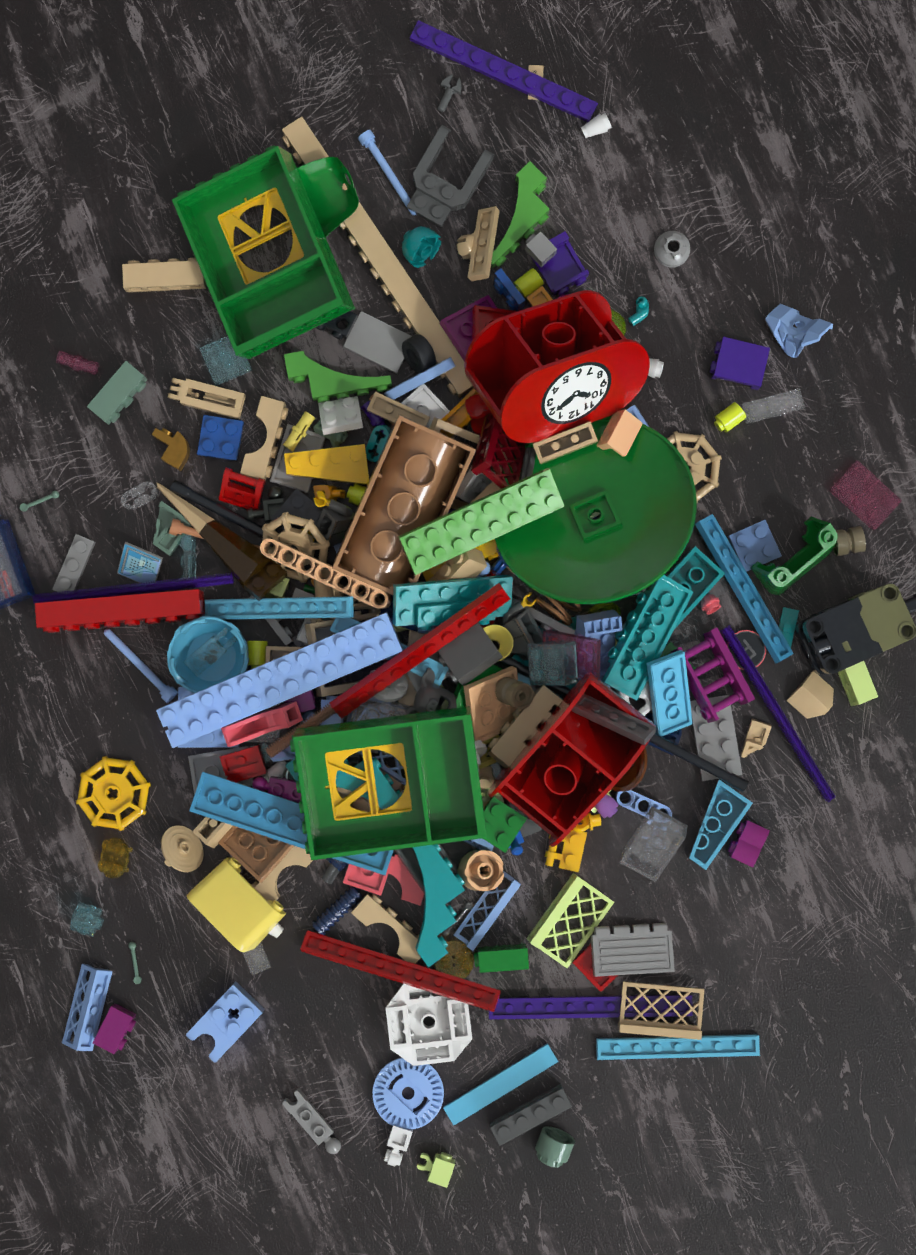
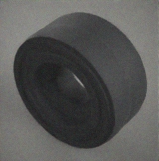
[402,334,436,373]

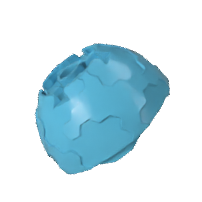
[167,616,249,693]

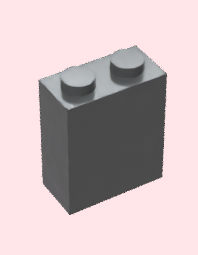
[437,623,503,686]

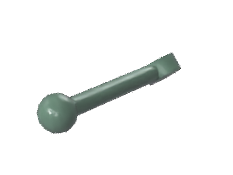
[20,491,59,512]
[128,942,142,984]

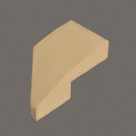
[741,719,772,758]

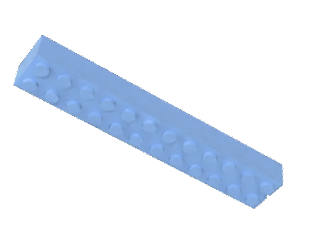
[156,612,403,748]

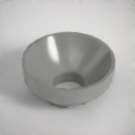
[654,231,690,268]

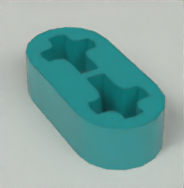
[365,425,391,462]

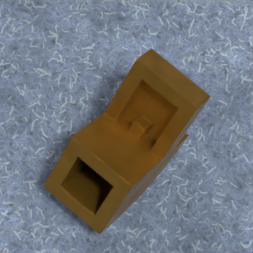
[152,428,190,471]

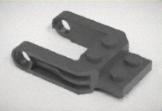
[407,125,495,228]

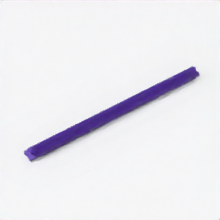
[33,573,234,604]
[720,625,835,802]

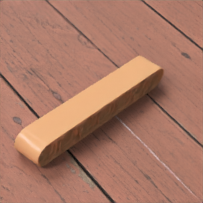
[260,538,392,609]

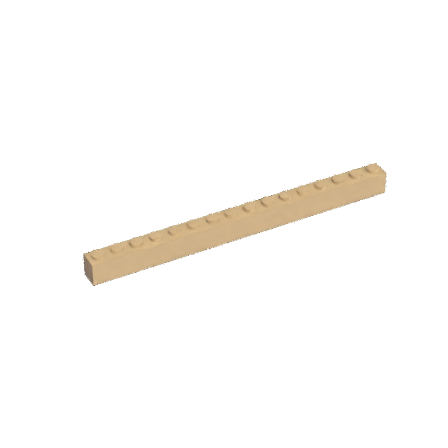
[282,116,473,398]

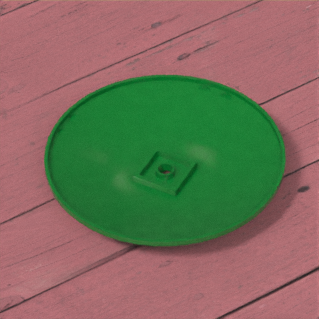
[495,416,697,604]

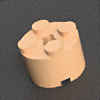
[457,850,504,891]

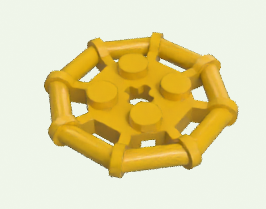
[76,756,151,831]

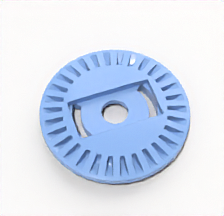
[372,1058,444,1129]

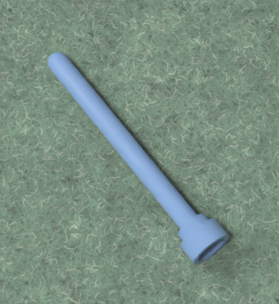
[357,130,416,215]
[104,629,178,703]

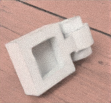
[384,1125,413,1167]

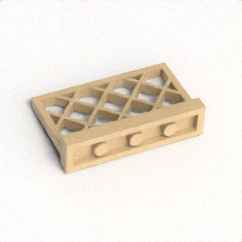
[618,981,704,1040]

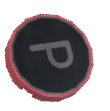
[726,630,766,670]

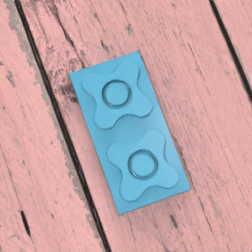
[647,650,693,737]

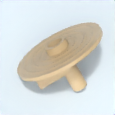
[161,826,204,872]

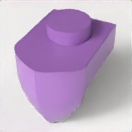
[595,794,619,818]

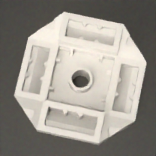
[386,984,472,1066]

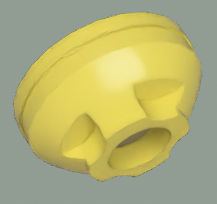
[483,625,513,661]

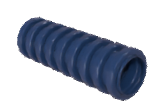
[312,886,363,935]

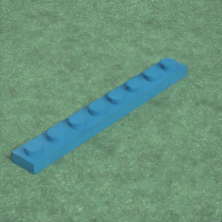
[695,514,794,664]

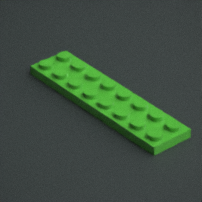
[398,468,564,575]

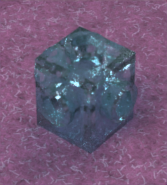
[70,902,104,937]

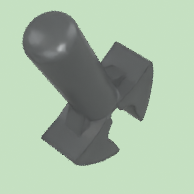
[437,75,461,112]

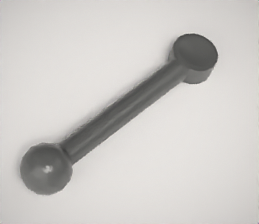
[442,902,473,936]

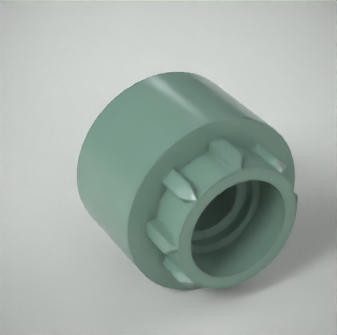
[535,1126,575,1168]

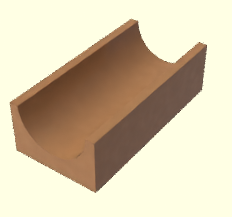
[332,414,476,595]

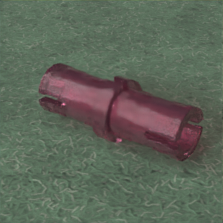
[56,350,99,375]

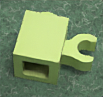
[417,1152,455,1188]

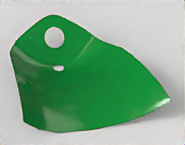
[297,157,359,237]

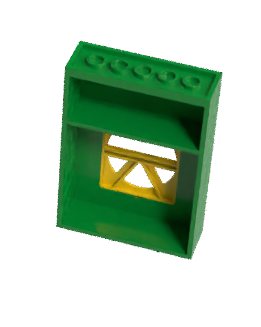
[172,146,355,359]
[290,706,487,860]

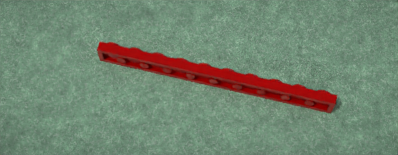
[329,583,510,719]
[300,930,501,1012]

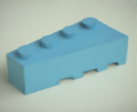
[689,780,753,870]

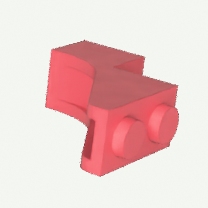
[221,701,303,747]

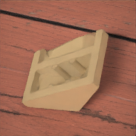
[786,671,834,719]

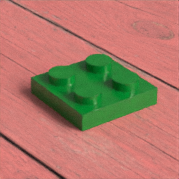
[482,796,527,853]

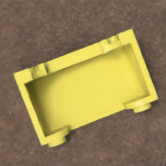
[187,857,286,952]

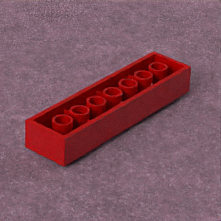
[35,589,205,633]

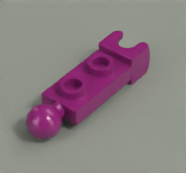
[252,776,301,803]

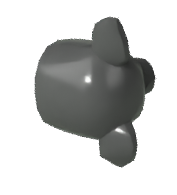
[406,668,456,714]

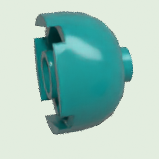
[402,226,441,268]

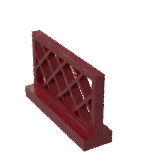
[471,413,526,489]

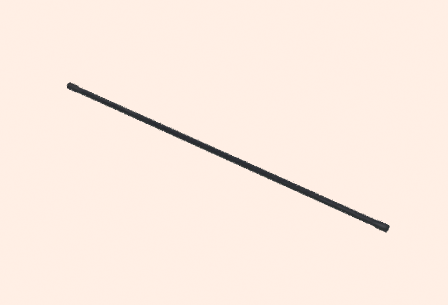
[170,480,749,792]

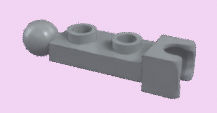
[282,1088,341,1154]

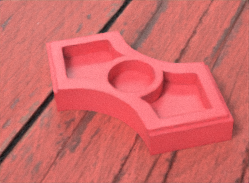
[389,854,424,906]

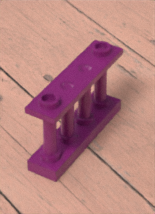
[671,628,755,723]

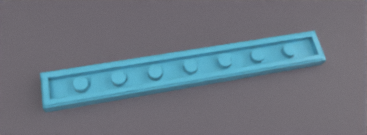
[204,596,354,619]
[596,1034,760,1060]

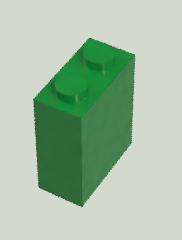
[474,944,529,973]

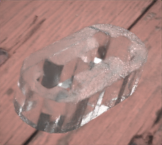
[121,481,158,510]

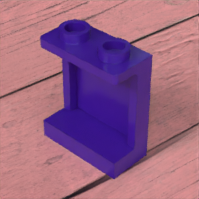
[530,231,589,297]
[709,337,770,390]

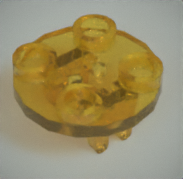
[98,838,133,878]
[434,940,474,979]

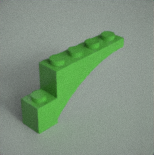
[491,161,549,269]
[284,351,392,403]

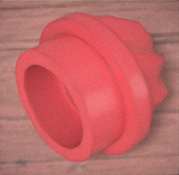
[700,594,721,615]

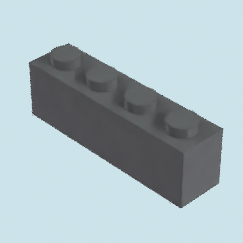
[489,1084,572,1146]

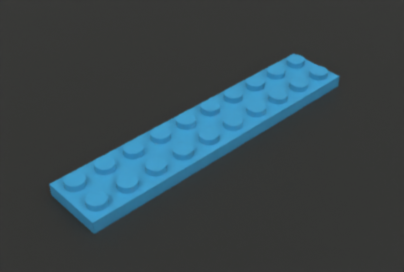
[189,772,394,875]

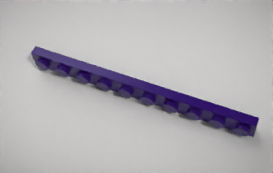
[410,20,598,122]
[489,994,693,1019]

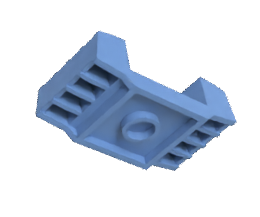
[574,610,622,687]

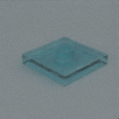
[199,336,252,386]

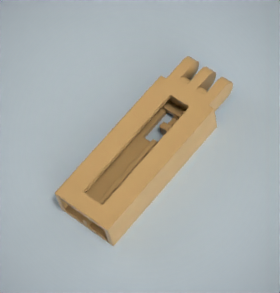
[168,378,246,420]

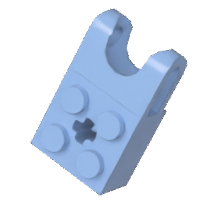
[186,981,265,1062]

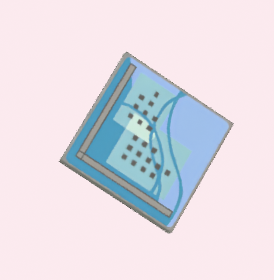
[117,542,163,584]

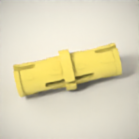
[283,411,316,452]

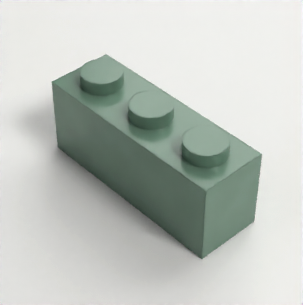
[87,361,147,425]

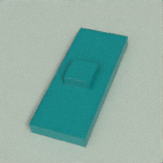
[778,607,799,648]

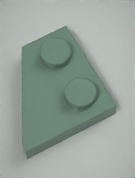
[153,501,192,556]

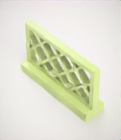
[526,873,614,968]

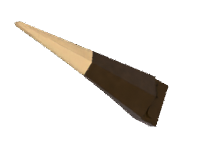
[157,483,287,601]

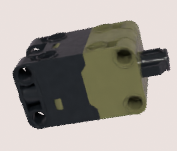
[795,584,916,675]

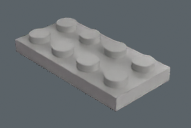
[690,695,742,781]

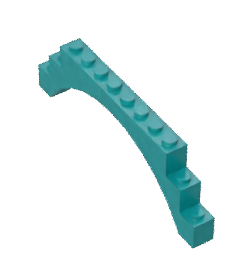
[285,757,465,968]

